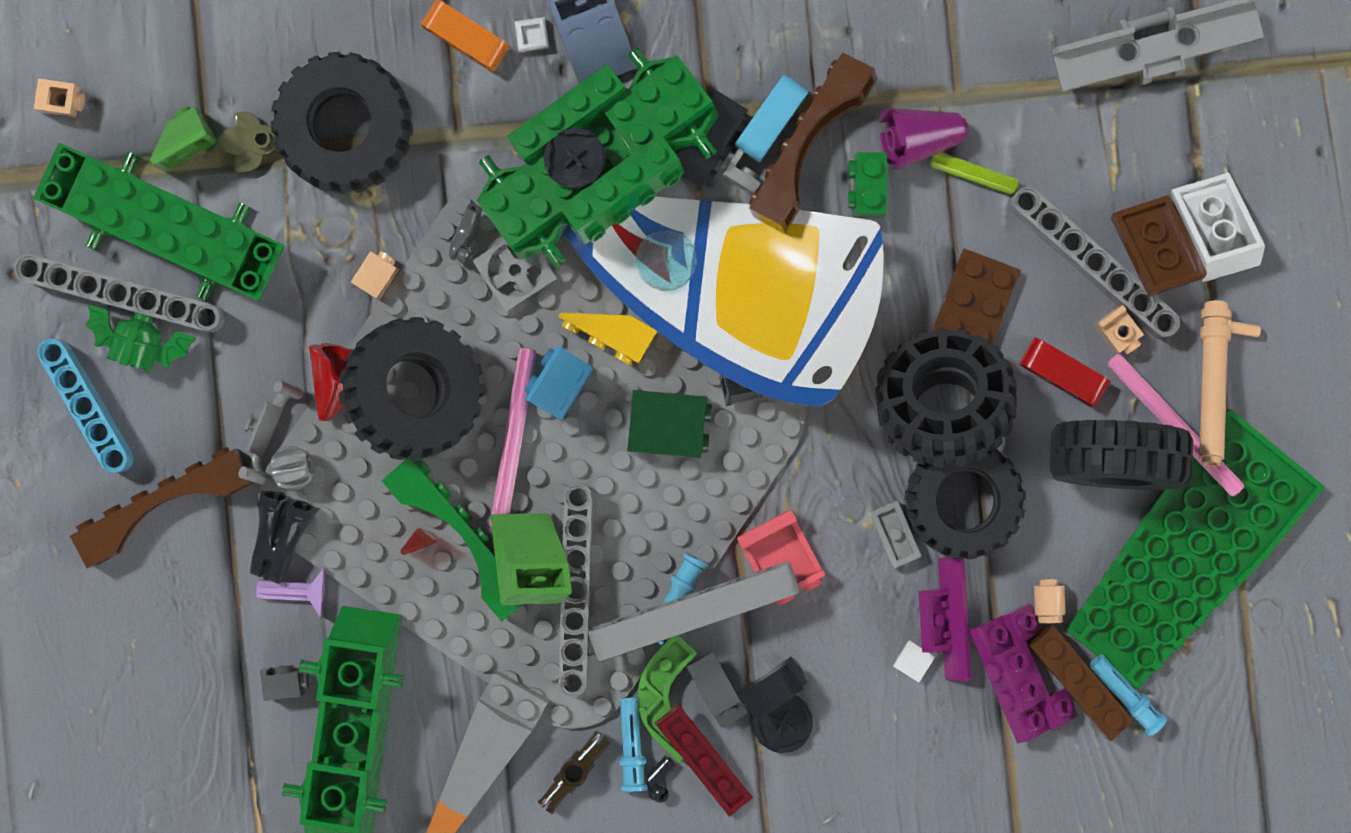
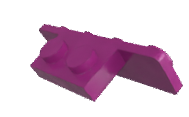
[918,558,972,681]

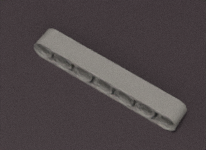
[1009,187,1180,338]
[14,254,225,332]
[558,483,593,697]
[587,562,800,661]

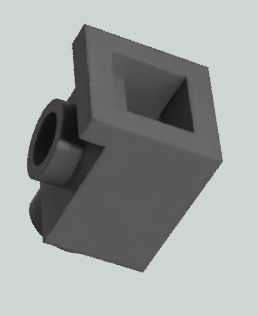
[260,665,309,701]

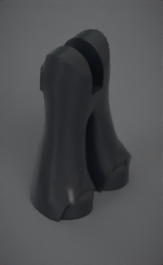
[250,491,316,584]

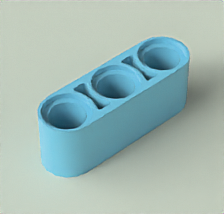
[735,74,810,163]

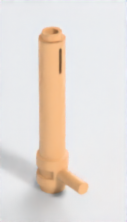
[1199,300,1261,466]

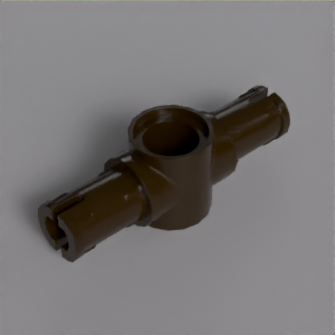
[537,730,611,814]

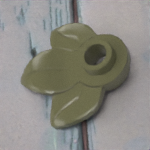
[216,112,276,173]

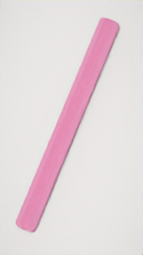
[490,348,537,527]
[1108,354,1244,496]

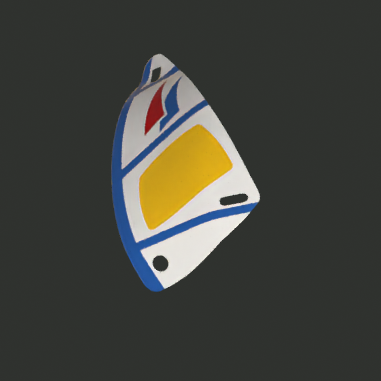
[564,197,884,407]

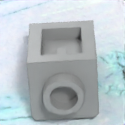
[721,148,761,195]

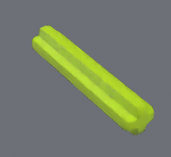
[930,152,1019,195]

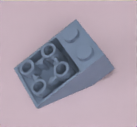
[547,0,638,83]

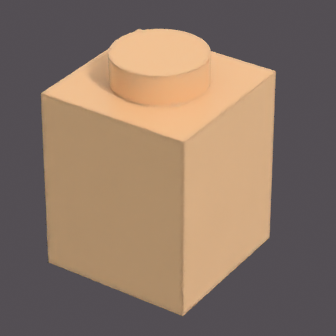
[351,251,400,300]

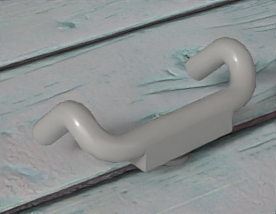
[238,380,303,485]

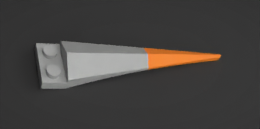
[426,670,549,833]

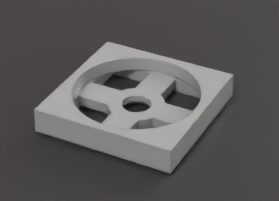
[473,240,558,313]

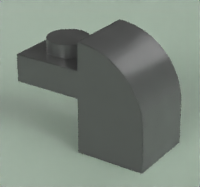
[687,652,748,728]

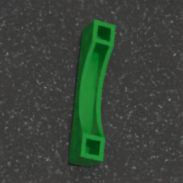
[381,458,521,622]

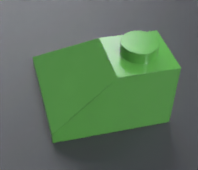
[150,106,217,173]

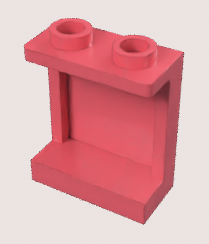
[736,509,825,606]

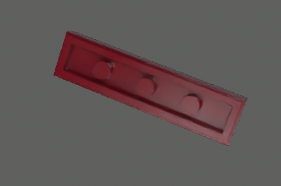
[655,703,753,817]

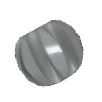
[271,446,315,491]

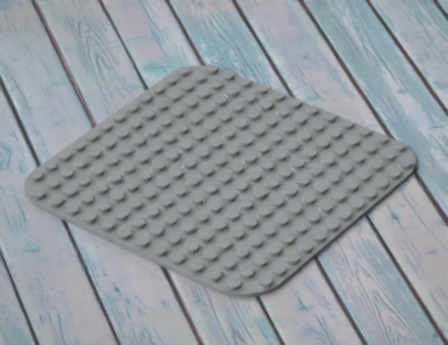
[260,184,805,729]

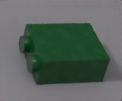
[627,390,712,458]

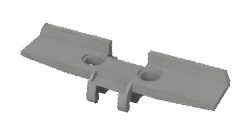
[1051,0,1264,92]

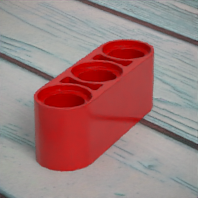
[1019,337,1111,408]

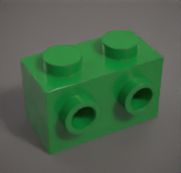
[848,152,887,218]

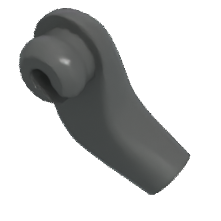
[449,203,482,263]

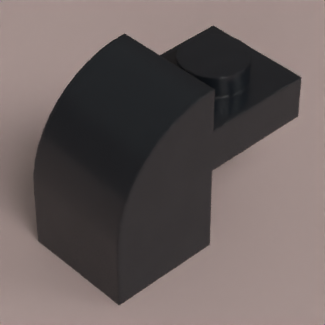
[739,656,807,720]

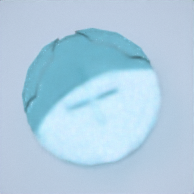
[636,229,697,291]

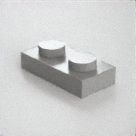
[869,500,922,569]

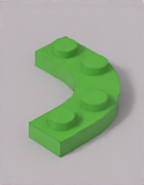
[638,635,698,763]

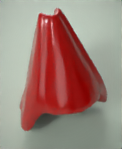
[309,343,354,421]

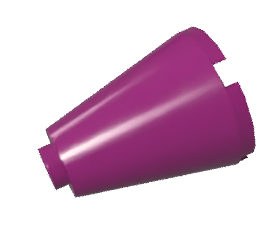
[880,108,968,170]

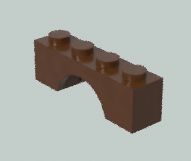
[1027,624,1134,741]

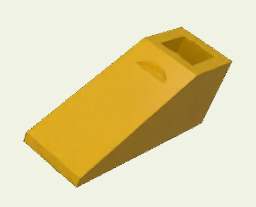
[558,313,657,366]

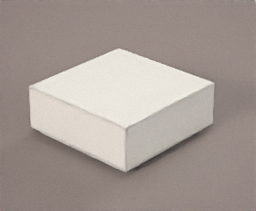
[514,17,549,53]
[892,640,935,682]

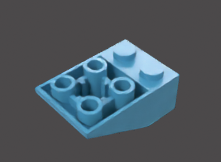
[524,345,594,420]

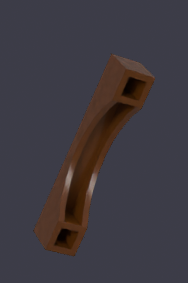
[749,52,878,234]
[70,447,254,568]

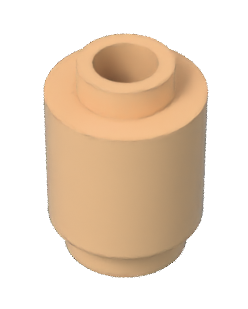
[1034,579,1066,623]

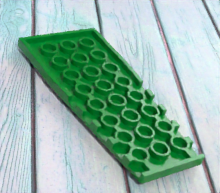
[1066,409,1325,689]

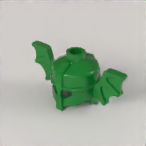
[86,305,196,372]

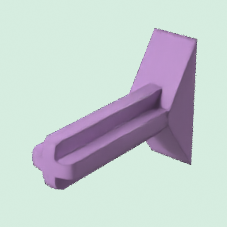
[256,568,326,618]

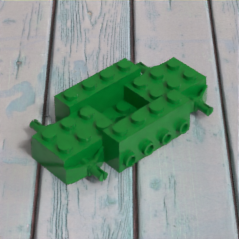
[476,48,718,268]

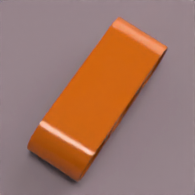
[419,0,510,72]

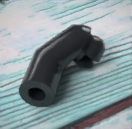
[646,755,676,803]

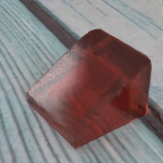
[400,527,440,555]

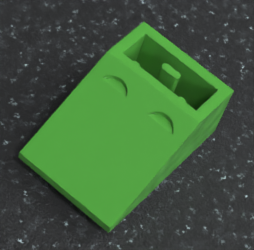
[490,514,572,605]

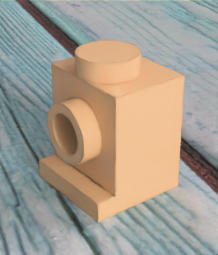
[33,78,85,118]
[1093,305,1144,355]

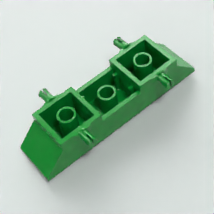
[33,143,285,301]
[282,606,404,833]

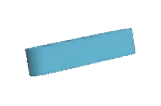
[38,339,134,473]

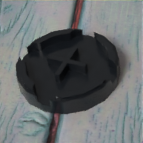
[543,127,607,191]
[752,695,813,754]

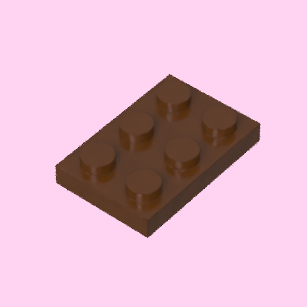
[1111,195,1207,297]
[930,248,1021,346]

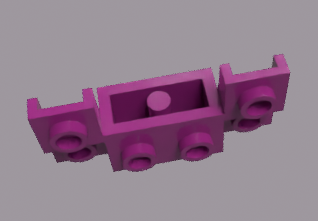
[969,603,1078,744]

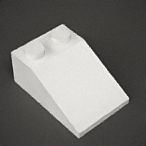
[1171,173,1265,282]

